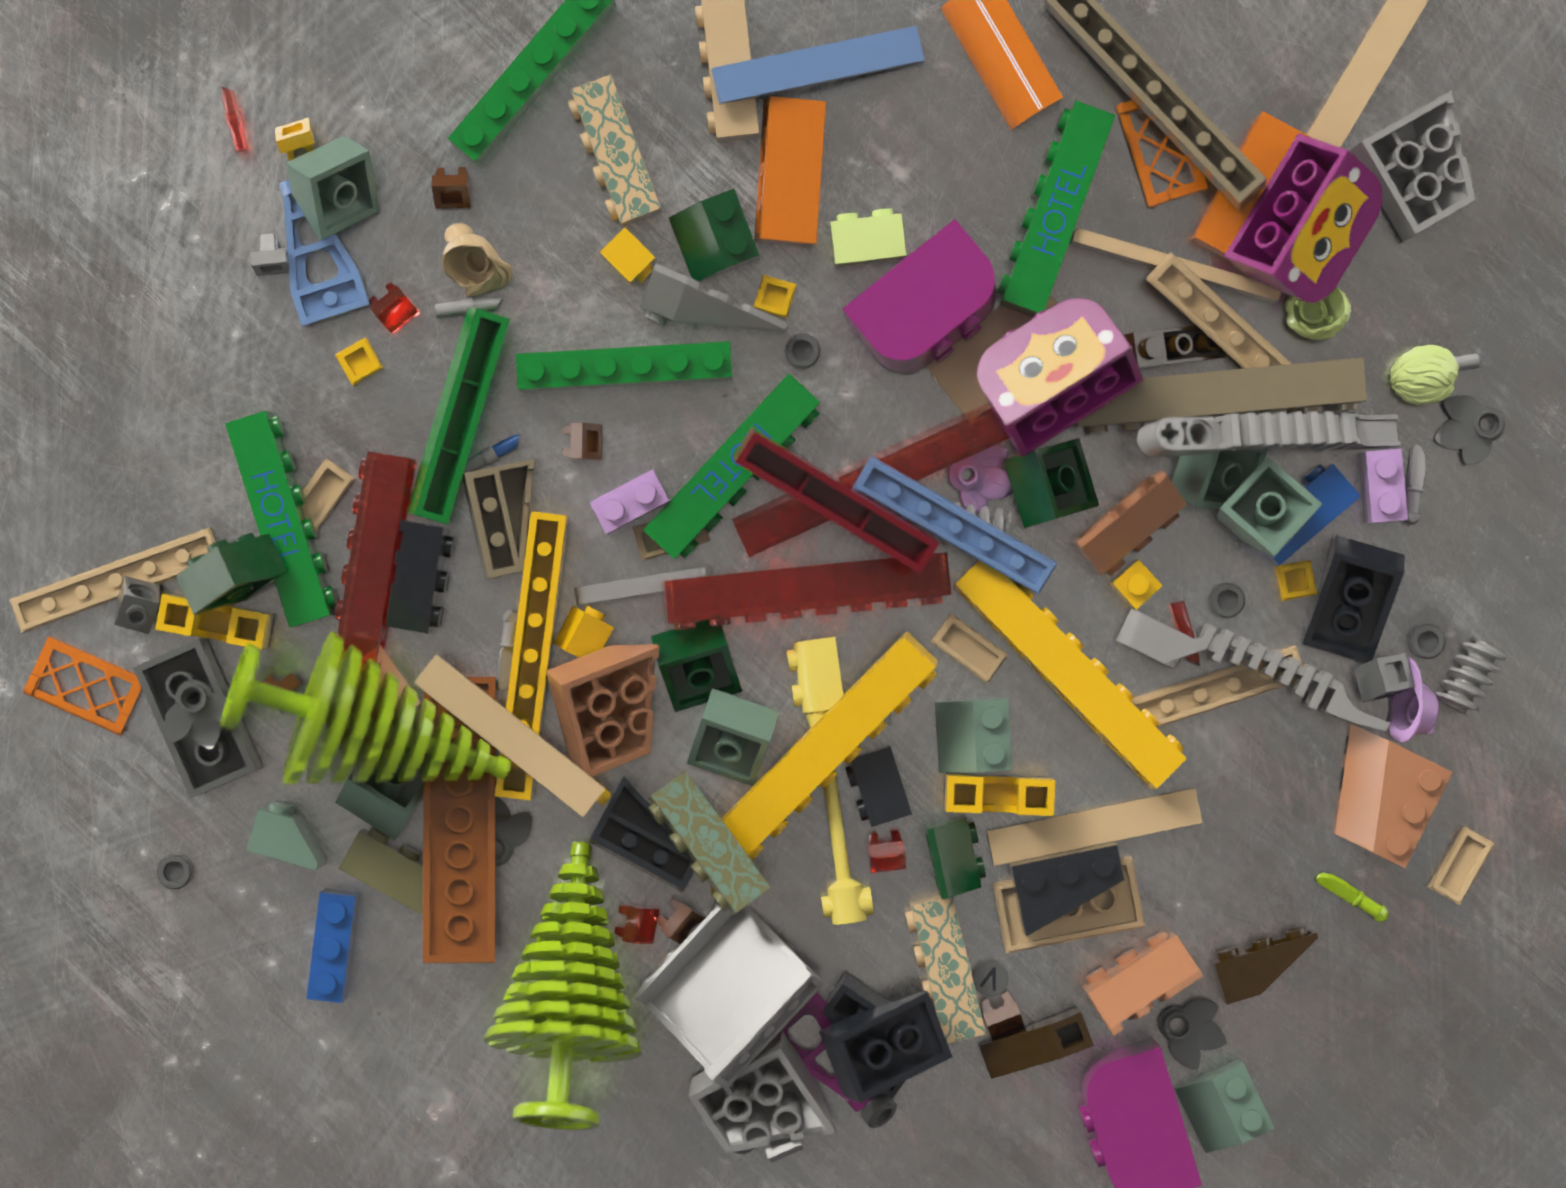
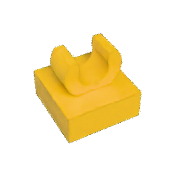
[275,118,315,161]

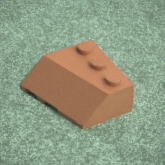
[1070,470,1187,576]
[546,644,659,777]
[1334,723,1453,868]
[1081,931,1203,1036]

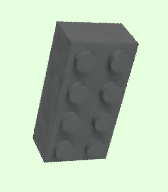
[133,638,263,799]

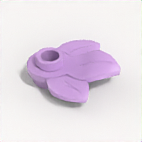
[948,445,1013,513]

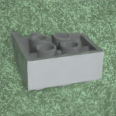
[1350,91,1476,242]
[688,1030,836,1153]

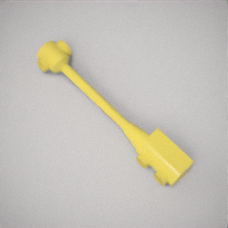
[787,636,874,925]

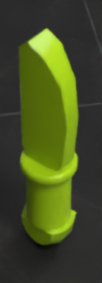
[1316,873,1389,922]

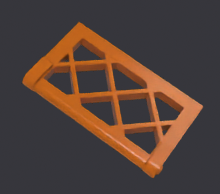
[1116,100,1208,208]
[23,636,142,736]

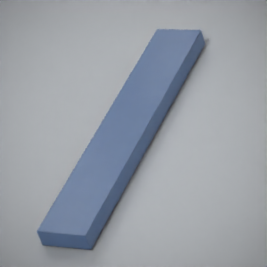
[711,26,925,105]
[853,455,1057,594]

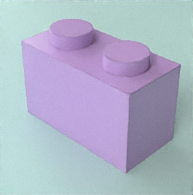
[1359,448,1408,524]
[589,469,670,535]

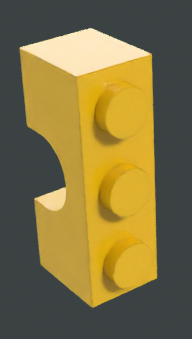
[155,594,274,650]
[944,774,1055,816]

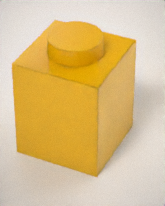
[600,227,656,286]
[1108,559,1163,610]
[553,605,614,658]

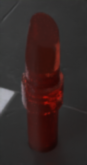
[221,86,249,153]
[1171,600,1200,666]

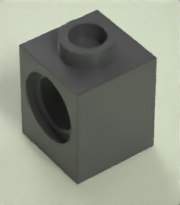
[114,576,160,634]
[1353,653,1415,703]

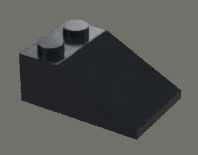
[1303,535,1405,663]
[819,991,953,1103]

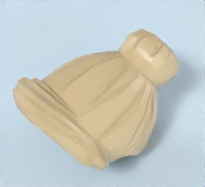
[441,223,513,297]

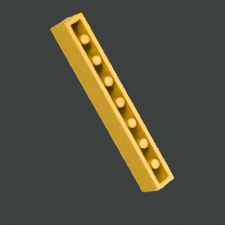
[495,511,569,801]
[952,561,1187,790]
[721,631,938,861]

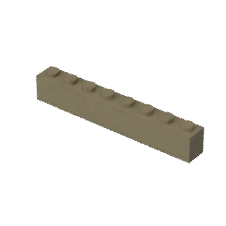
[1044,0,1267,211]
[1078,357,1367,434]

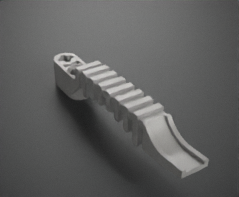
[1137,411,1401,456]
[1115,609,1390,731]

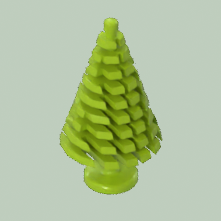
[220,631,511,785]
[484,841,641,1130]

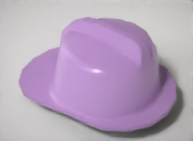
[1389,658,1439,743]

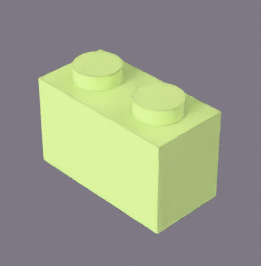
[830,208,907,268]

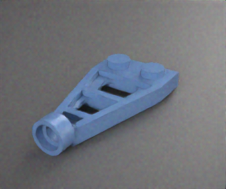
[279,180,371,327]

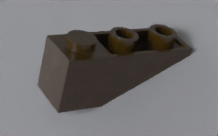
[1123,325,1226,370]
[1210,926,1318,1005]
[978,1007,1094,1079]

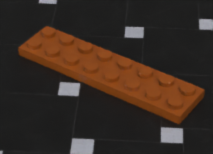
[422,677,496,964]

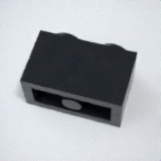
[845,745,912,827]

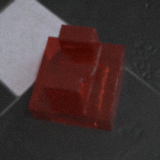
[369,282,419,333]
[868,830,906,873]
[614,906,660,944]

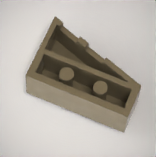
[462,458,535,580]

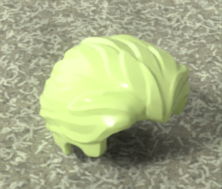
[1285,287,1351,340]
[1390,345,1459,405]

